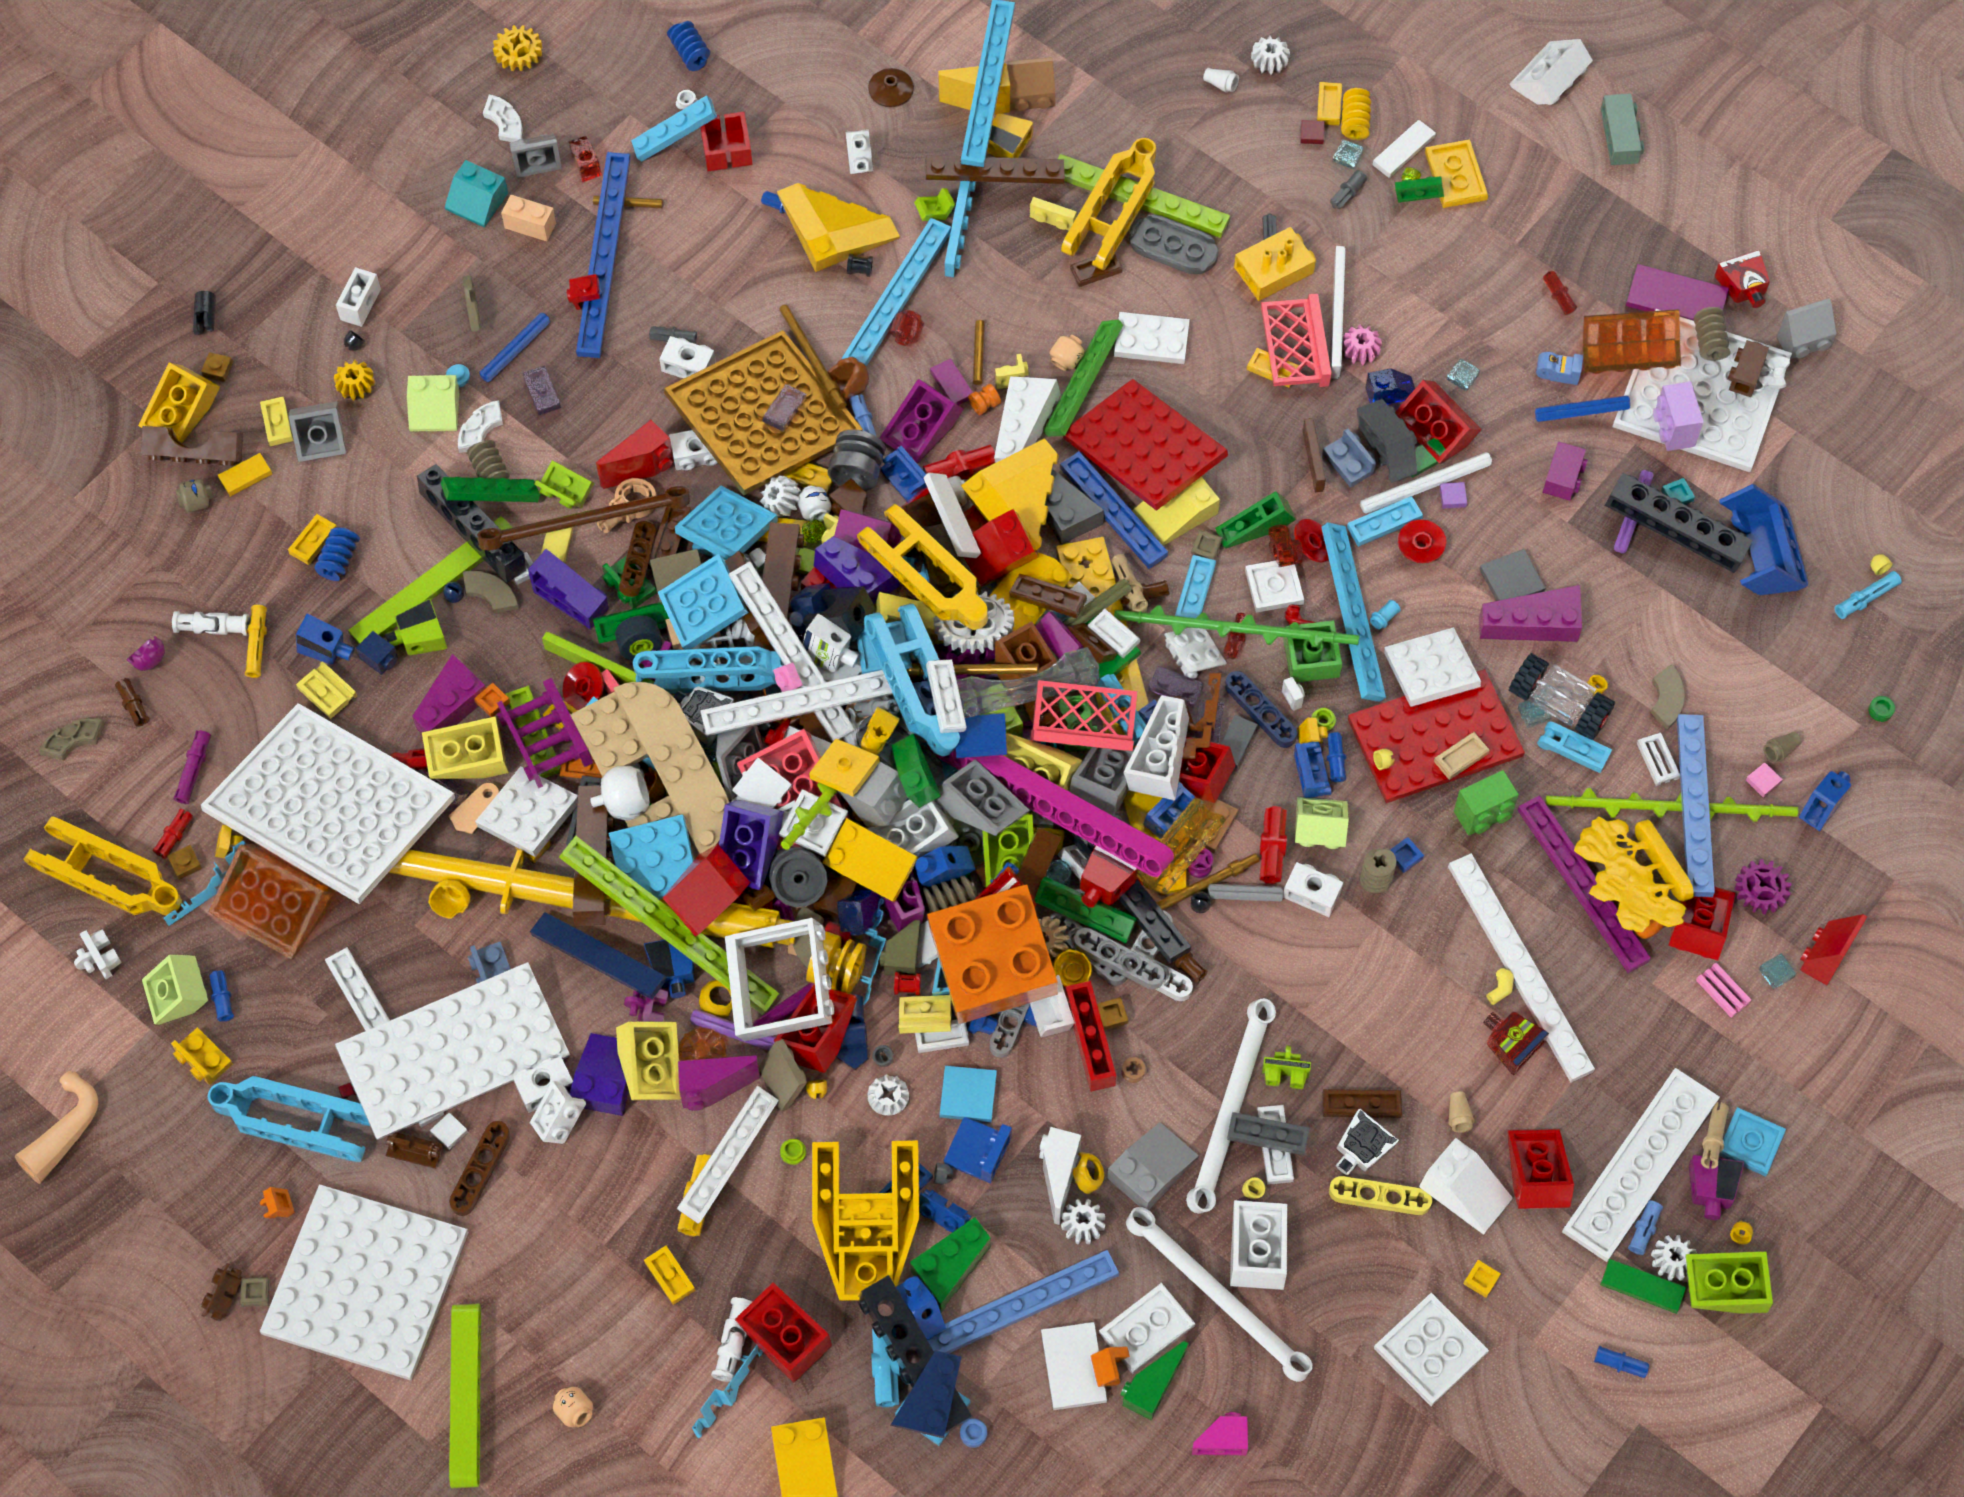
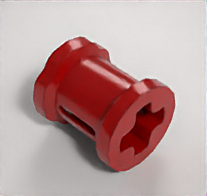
[894,972,921,996]

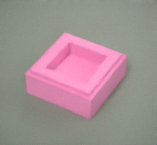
[1746,763,1783,798]

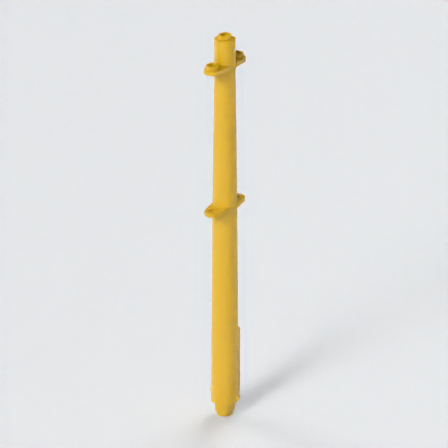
[389,849,795,948]

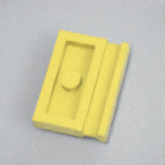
[296,661,357,719]
[899,995,952,1034]

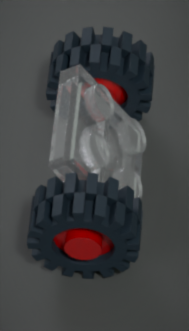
[1508,653,1615,740]

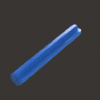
[479,312,550,382]
[1535,396,1630,422]

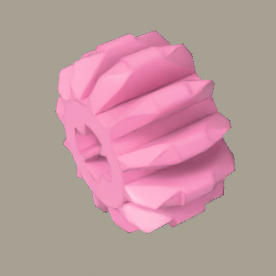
[1342,324,1382,366]

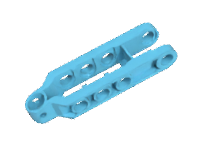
[864,604,960,756]
[633,647,784,694]
[208,1076,370,1162]

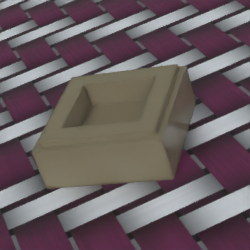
[1191,530,1223,560]
[240,1277,270,1307]

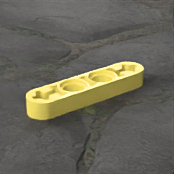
[1329,1176,1432,1215]

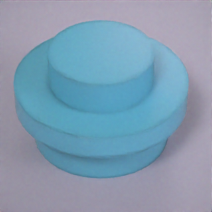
[446,364,470,387]

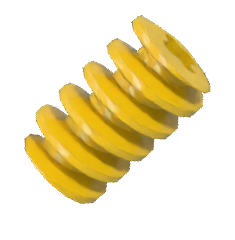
[1341,88,1372,140]

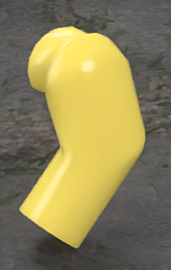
[1486,968,1514,1005]

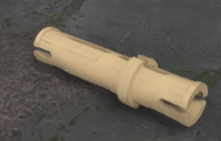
[1112,554,1148,612]
[1701,1102,1729,1169]

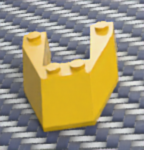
[812,1140,919,1301]

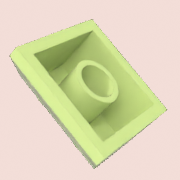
[407,375,460,432]
[1295,797,1349,849]
[142,955,208,1025]

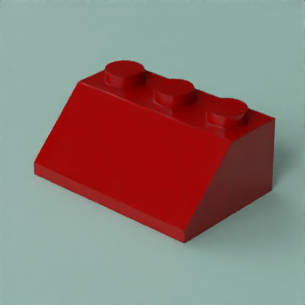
[1395,380,1482,464]

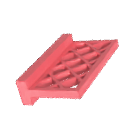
[1261,294,1331,387]
[1030,680,1138,751]

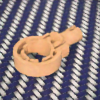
[597,478,656,533]

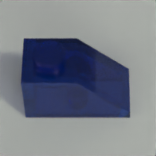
[1365,368,1415,404]
[837,889,881,936]

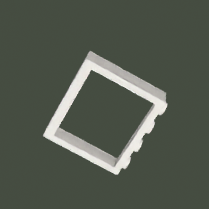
[725,918,834,1041]

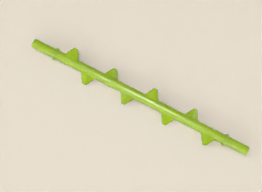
[781,783,838,850]
[1545,788,1798,822]

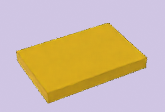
[1425,139,1488,208]

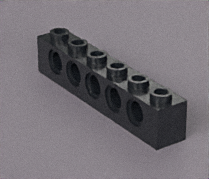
[417,464,526,583]
[1604,473,1753,573]
[858,1275,972,1434]

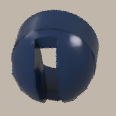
[443,581,464,603]

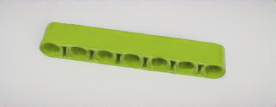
[449,1304,481,1488]

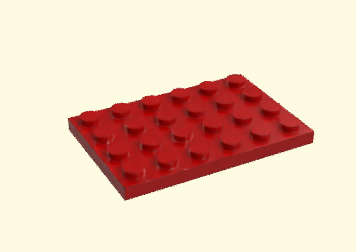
[1063,379,1228,511]
[1348,669,1525,803]

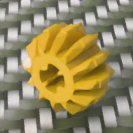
[334,360,375,401]

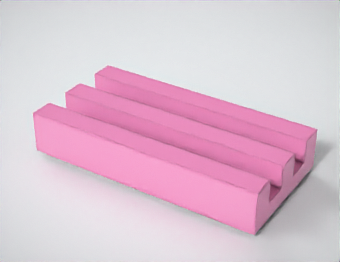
[1696,963,1751,1018]

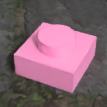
[773,662,802,692]

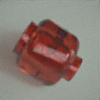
[890,309,924,346]

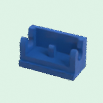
[881,445,927,501]
[1294,742,1332,798]
[1143,782,1197,842]

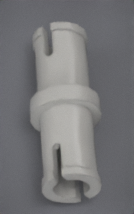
[854,698,899,717]

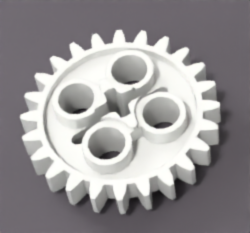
[934,591,1014,654]

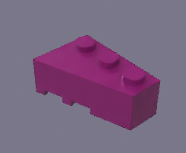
[412,653,486,734]

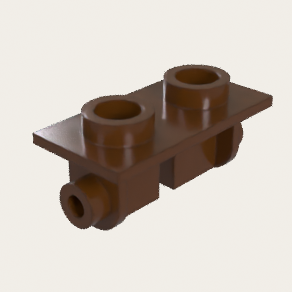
[385,1132,444,1169]
[201,1263,242,1321]

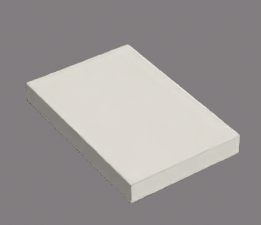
[1099,1283,1195,1374]
[1041,1322,1107,1410]

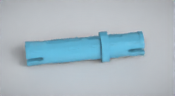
[1834,571,1902,619]

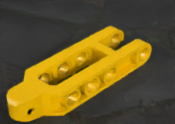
[1061,138,1156,270]
[857,504,988,630]
[24,817,182,916]

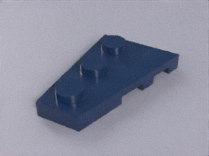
[890,1350,962,1438]

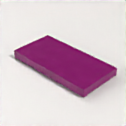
[1626,264,1729,321]

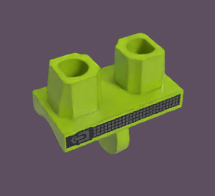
[1262,1045,1311,1089]

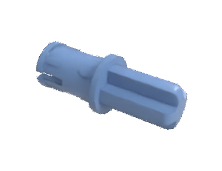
[849,395,876,436]

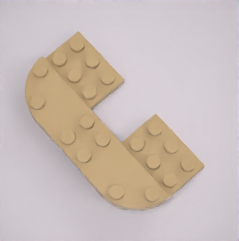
[570,682,730,860]

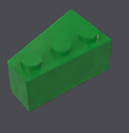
[910,1217,991,1313]

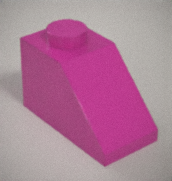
[1192,1412,1248,1456]

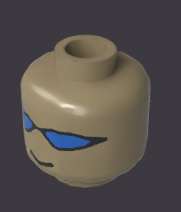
[176,479,213,512]

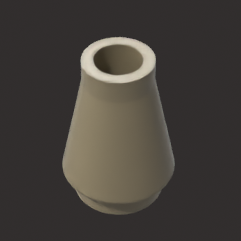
[1763,732,1801,762]

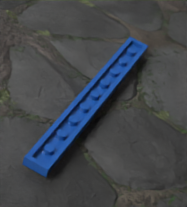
[576,152,631,358]

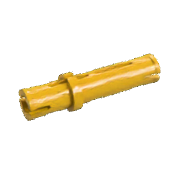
[245,605,267,678]

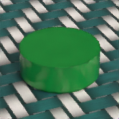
[1868,696,1895,722]

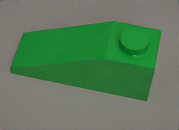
[1215,491,1296,549]
[891,734,941,808]
[1120,1341,1189,1420]

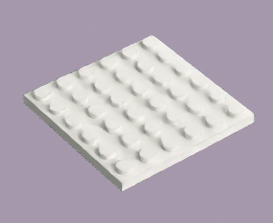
[1613,309,1792,472]
[260,1184,469,1381]

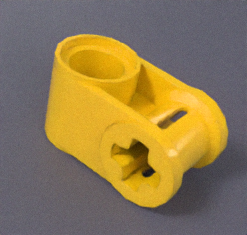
[860,707,900,755]

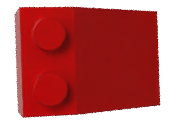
[596,420,674,489]
[963,509,1039,587]
[1178,736,1236,803]
[662,844,750,937]
[1668,887,1735,961]
[1800,914,1867,986]
[774,984,857,1073]
[1507,1129,1574,1209]
[735,1282,832,1383]

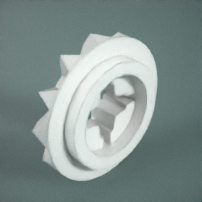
[867,1074,909,1116]

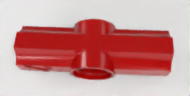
[923,445,996,480]
[1259,806,1287,884]

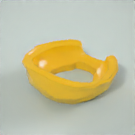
[699,979,733,1018]
[1073,1152,1104,1194]

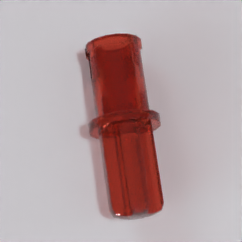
[1543,271,1577,315]
[1223,613,1246,659]

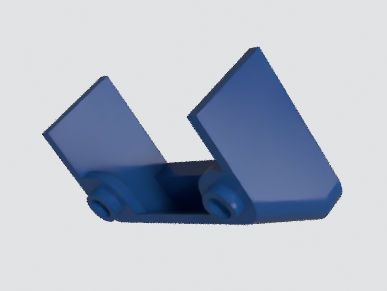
[1719,484,1808,596]

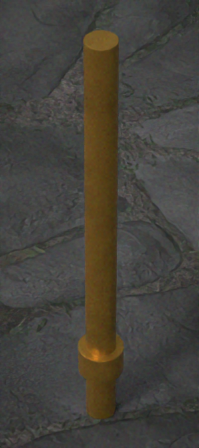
[779,304,846,409]
[906,662,1039,677]
[1135,853,1260,924]

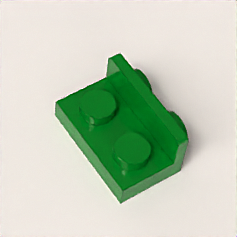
[602,556,657,609]

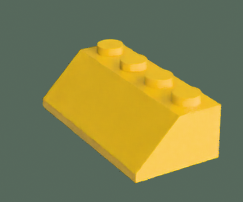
[988,552,1073,631]

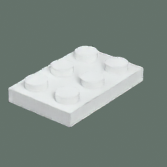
[1114,312,1190,364]

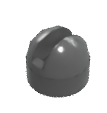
[872,1045,894,1067]
[934,1163,954,1185]

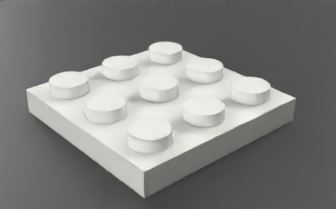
[1384,627,1481,707]
[475,766,578,857]
[1374,1293,1489,1406]

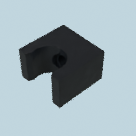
[802,586,877,642]

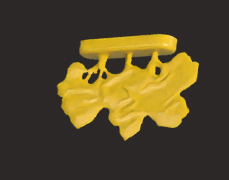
[1574,817,1694,932]

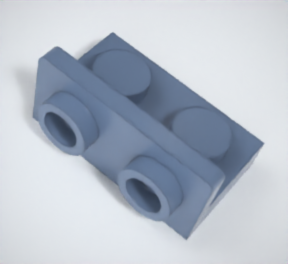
[1322,428,1376,488]
[467,942,511,984]

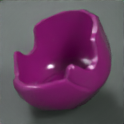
[127,636,165,671]

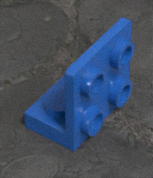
[944,1117,1012,1184]

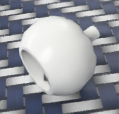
[591,766,650,820]

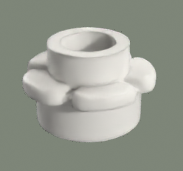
[676,90,698,109]

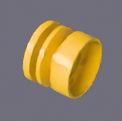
[806,931,866,994]

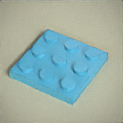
[675,486,778,560]
[658,554,749,650]
[609,814,694,900]

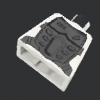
[674,686,734,747]
[1336,1109,1399,1176]

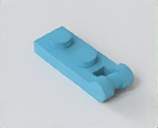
[1537,722,1612,773]

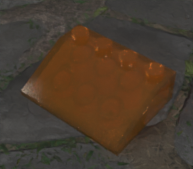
[1583,309,1681,374]
[208,844,336,959]

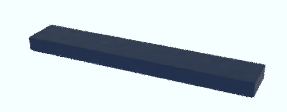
[530,912,667,1000]

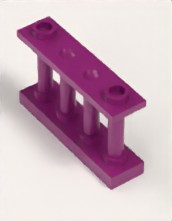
[497,678,593,789]

